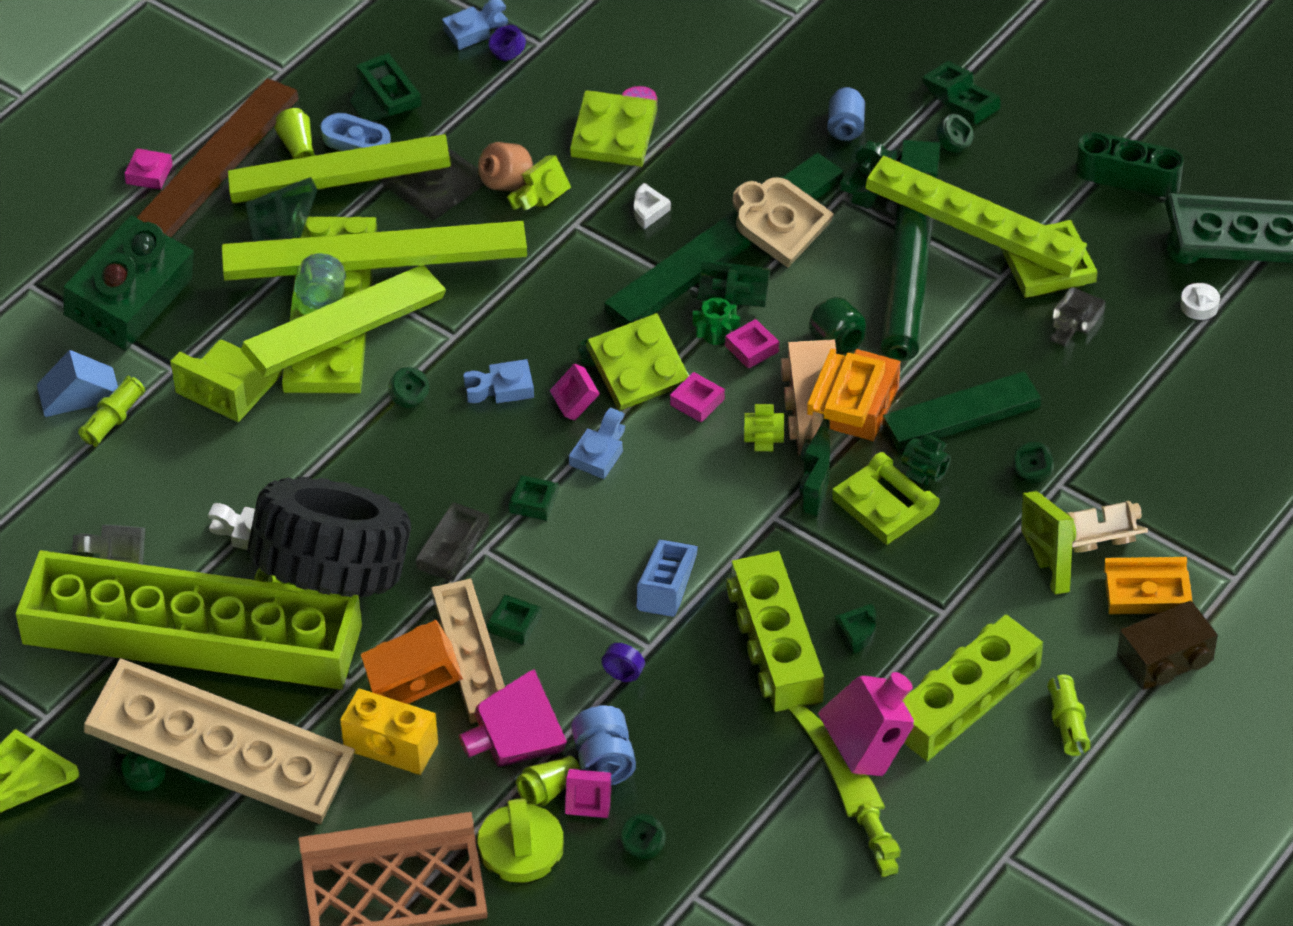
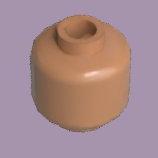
[478,142,533,192]

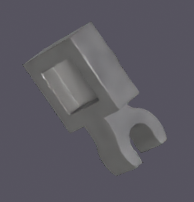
[72,524,145,565]

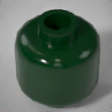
[809,297,866,354]

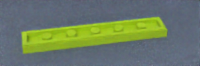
[228,134,451,203]
[241,265,446,377]

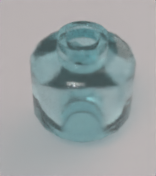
[294,253,346,310]

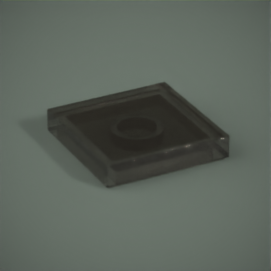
[382,148,485,221]

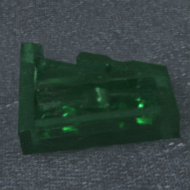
[246,177,318,242]

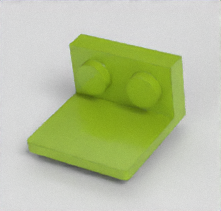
[170,340,282,422]

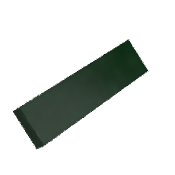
[882,371,1041,451]

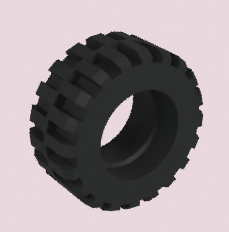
[248,477,411,597]

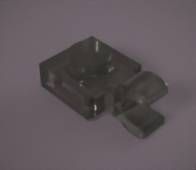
[1051,287,1106,346]

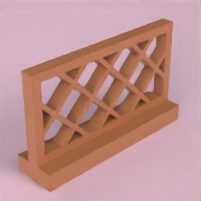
[299,812,488,926]

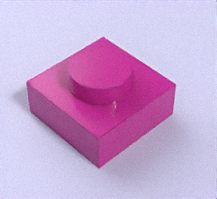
[124,148,173,190]
[725,319,779,369]
[550,364,600,421]
[670,372,725,423]
[565,769,611,818]

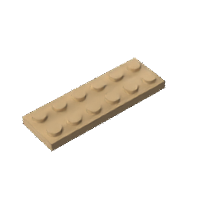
[84,658,355,825]

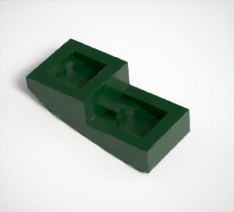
[922,61,1001,125]

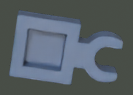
[463,359,534,403]

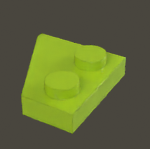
[1021,491,1076,594]
[0,729,79,812]

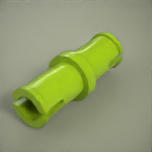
[78,375,145,447]
[1047,675,1091,756]

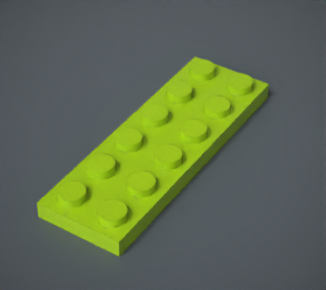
[282,217,377,393]

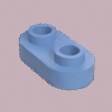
[321,113,391,151]

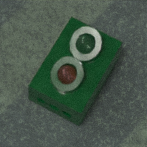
[63,215,194,351]

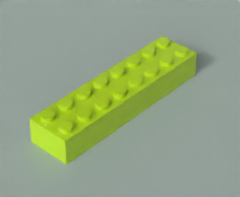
[15,550,362,690]

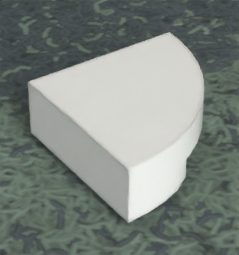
[634,183,671,229]

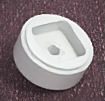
[1180,283,1220,320]

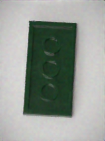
[1165,193,1293,263]

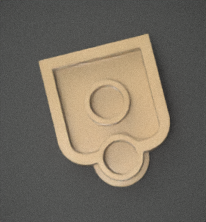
[732,178,834,268]

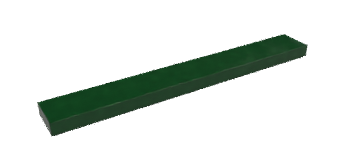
[604,152,844,325]

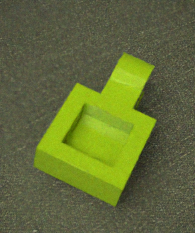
[507,155,571,210]

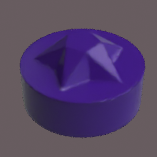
[489,25,526,61]
[601,643,645,682]

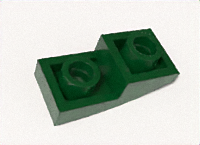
[799,426,830,516]

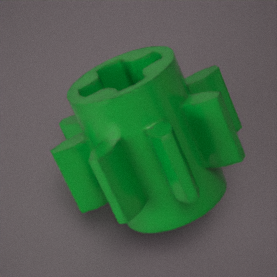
[693,298,740,345]

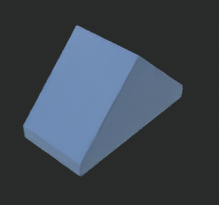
[37,350,118,417]

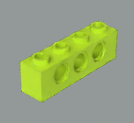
[726,551,824,712]
[903,614,1043,762]

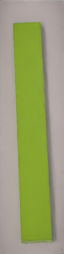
[222,221,527,281]

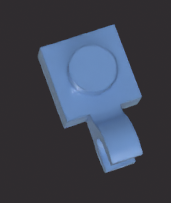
[442,0,508,50]
[569,408,625,479]

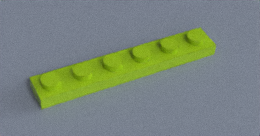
[865,156,1087,277]

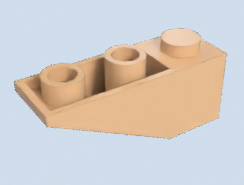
[781,340,837,455]

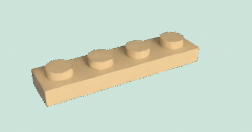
[431,579,505,724]

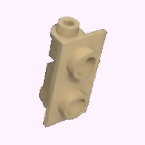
[1066,501,1148,552]

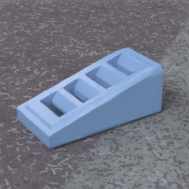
[637,540,697,617]

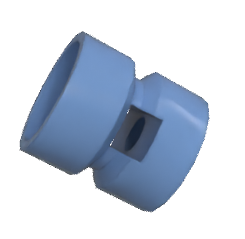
[571,705,636,785]

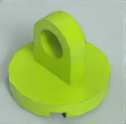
[478,798,564,882]

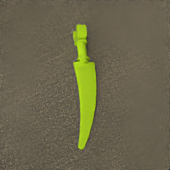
[788,705,901,877]

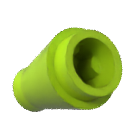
[275,108,314,159]
[516,755,581,807]

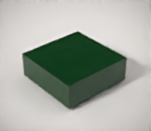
[509,475,559,521]
[487,594,542,645]

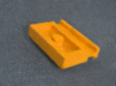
[807,348,885,428]
[1104,557,1193,614]

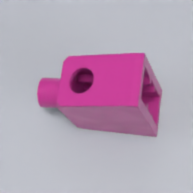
[459,670,567,767]
[818,672,914,776]

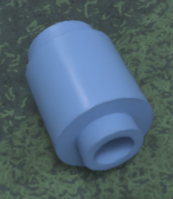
[827,88,865,141]

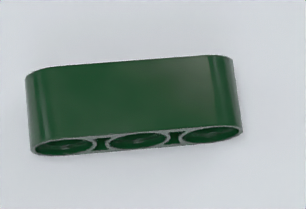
[1075,132,1184,197]

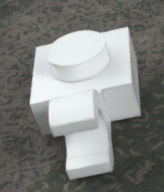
[208,503,255,550]

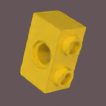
[340,688,438,775]

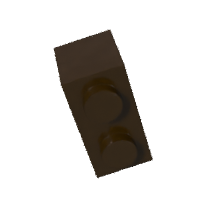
[1117,600,1218,690]

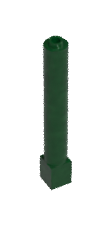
[881,140,940,361]

